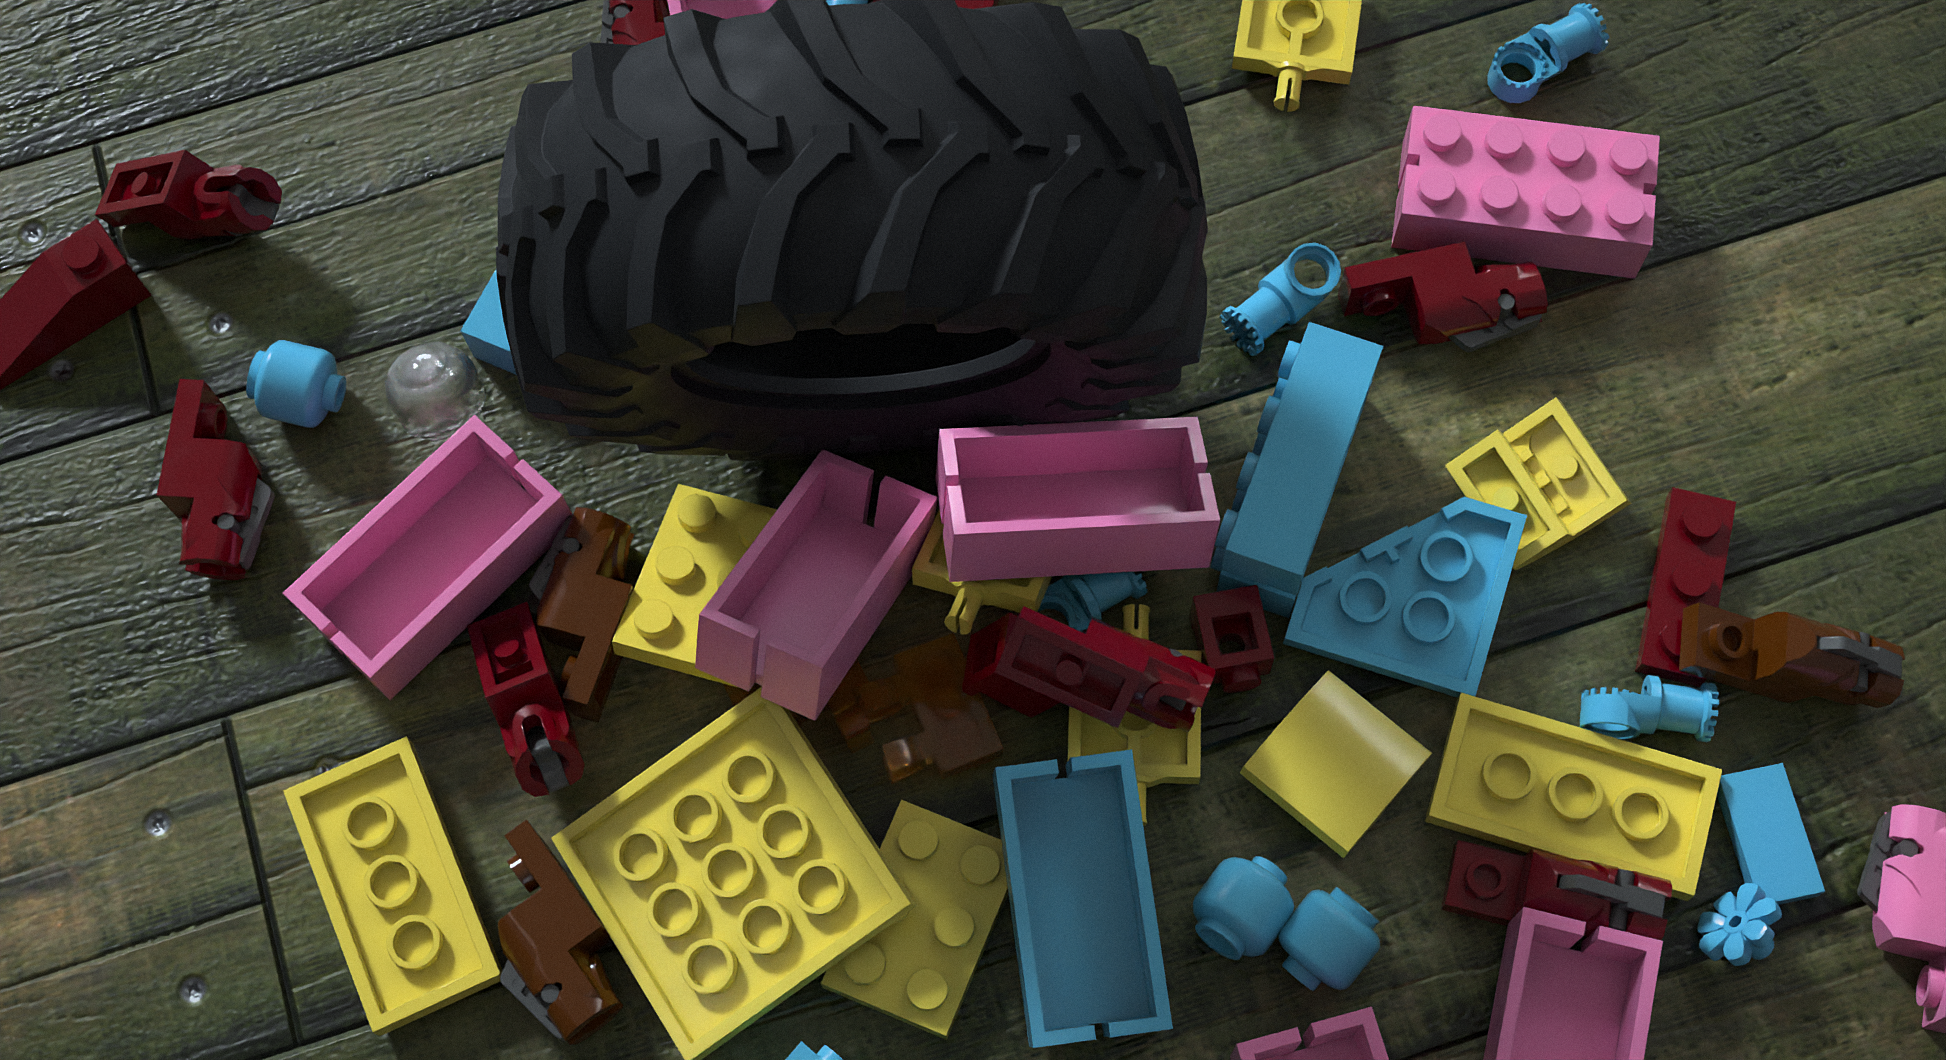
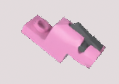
[1857,804,1946,1033]

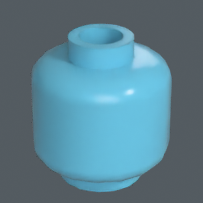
[246,340,346,428]
[1193,856,1294,960]
[1278,886,1380,991]

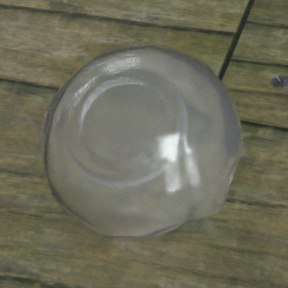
[385,341,486,441]

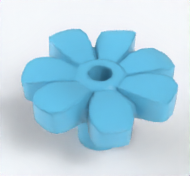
[1697,883,1782,966]

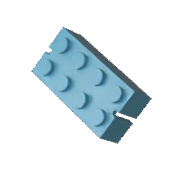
[1210,322,1383,618]
[992,749,1173,1048]

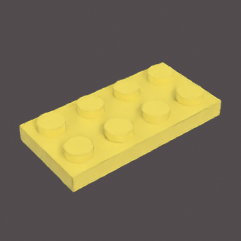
[1425,693,1722,901]
[283,736,503,1036]

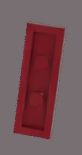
[1635,487,1736,687]

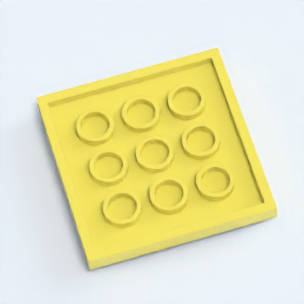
[551,687,916,1060]

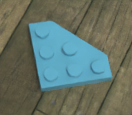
[1283,497,1527,698]

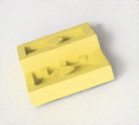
[1445,397,1631,570]
[1240,670,1432,858]

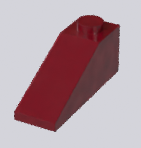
[0,219,152,390]

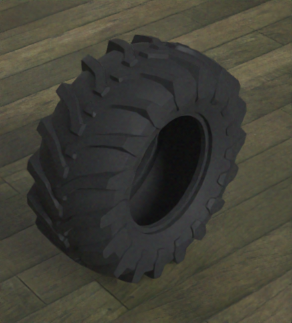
[496,0,1208,461]

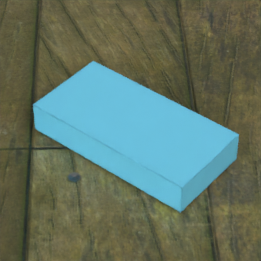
[1717,763,1825,905]

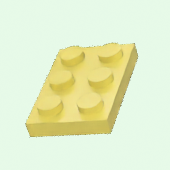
[612,484,777,687]
[821,799,1008,1040]

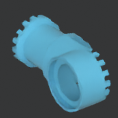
[1487,3,1609,103]
[1220,243,1341,356]
[1038,572,1147,632]
[1580,675,1719,742]

